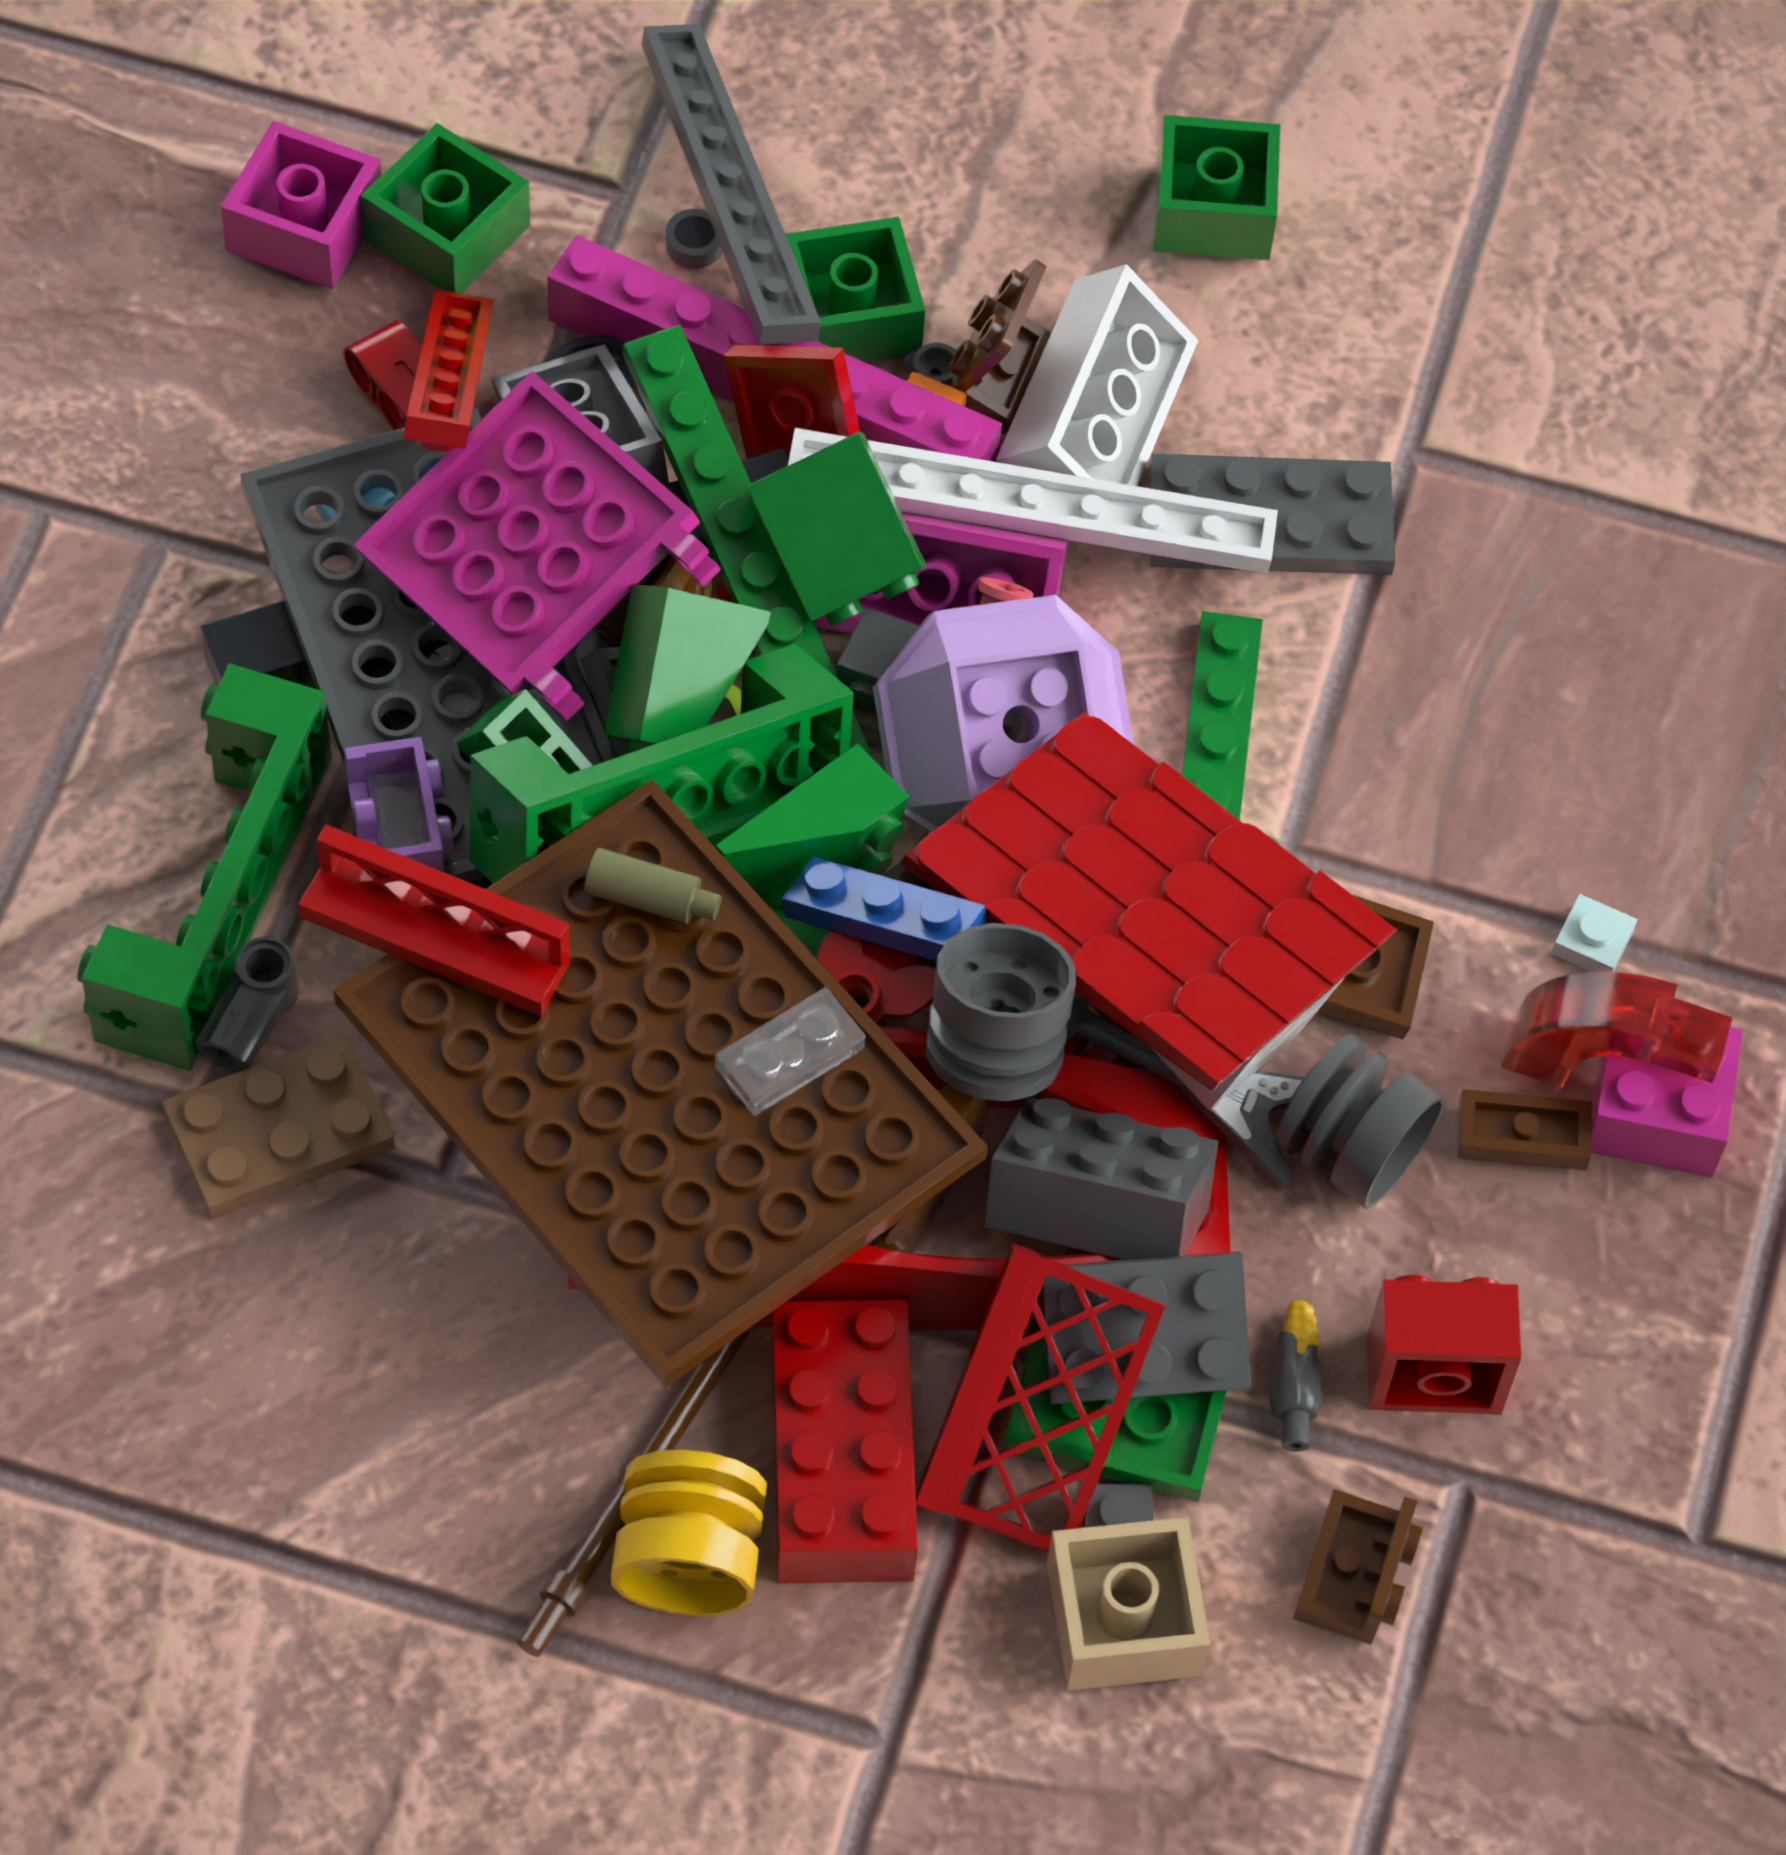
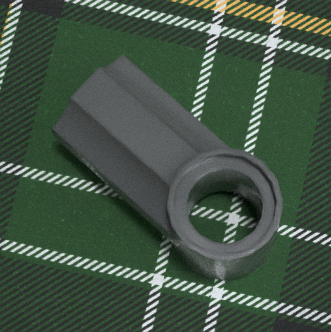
[196,936,299,1072]

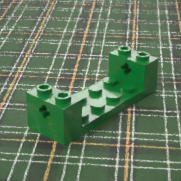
[470,643,854,884]
[77,663,332,1071]

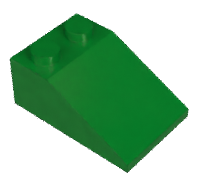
[715,743,910,907]

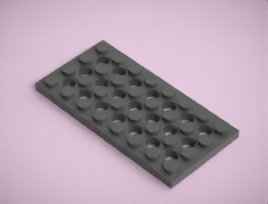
[240,408,616,886]

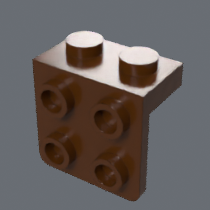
[948,259,1051,434]

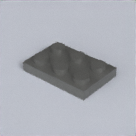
[1040,1251,1251,1404]

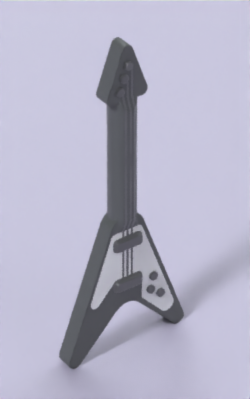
[1067,997,1304,1189]

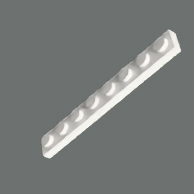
[788,428,1278,574]

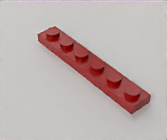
[403,289,494,452]

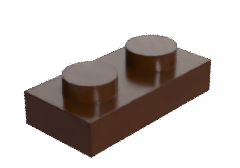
[1457,1089,1592,1170]

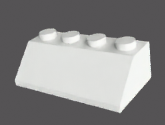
[996,264,1198,486]

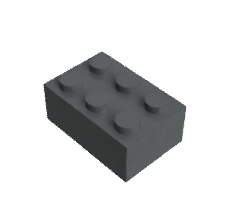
[984,1097,1218,1260]

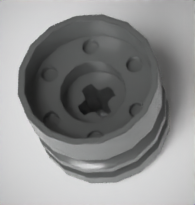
[926,923,1076,1101]
[1274,1033,1446,1209]

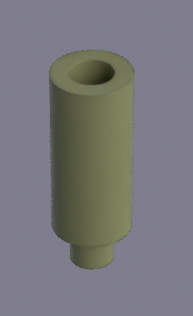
[584,847,722,924]

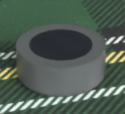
[665,209,723,268]

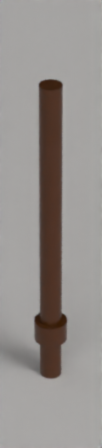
[517,1330,749,1657]

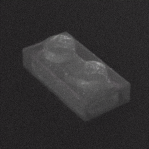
[715,987,865,1116]

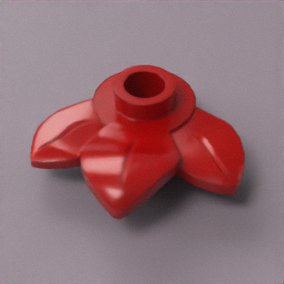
[818,931,936,1025]

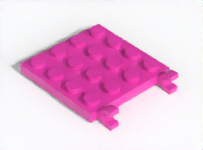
[354,371,721,721]

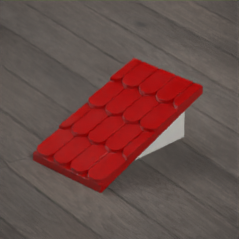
[900,712,1397,1111]

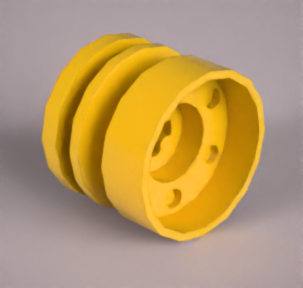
[611,1449,767,1616]

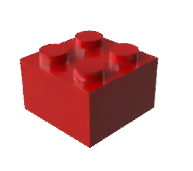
[1367,1274,1522,1415]

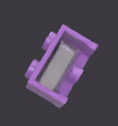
[344,737,454,872]

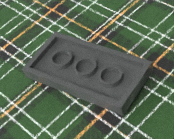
[1149,453,1395,575]

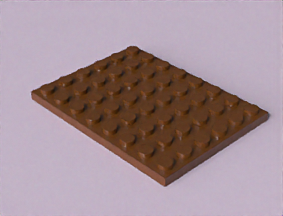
[333,779,988,1388]

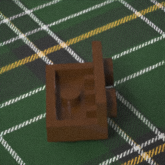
[1293,1489,1423,1645]

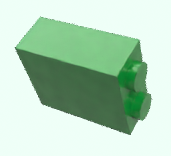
[746,432,927,627]

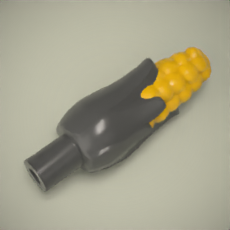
[1270,1300,1323,1452]

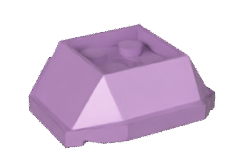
[873,595,1134,834]

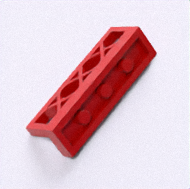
[298,825,570,1016]

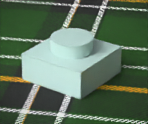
[1551,894,1638,980]

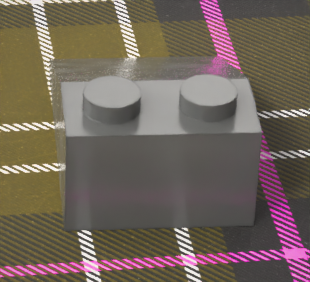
[491,344,669,485]

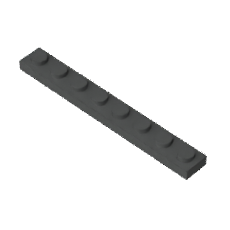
[641,24,821,345]

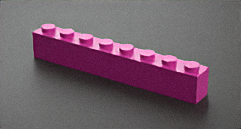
[547,235,1002,462]

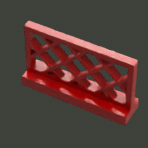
[915,1243,1166,1552]

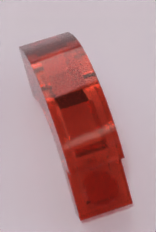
[1501,971,1733,1088]

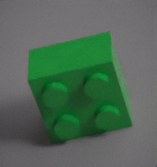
[1153,115,1281,261]
[361,123,530,293]
[785,216,926,362]

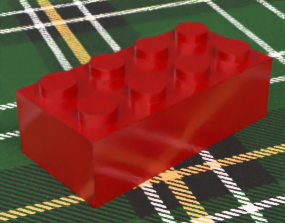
[771,1300,918,1584]

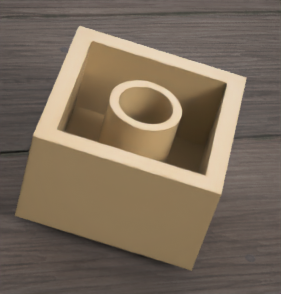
[1046,1517,1211,1691]

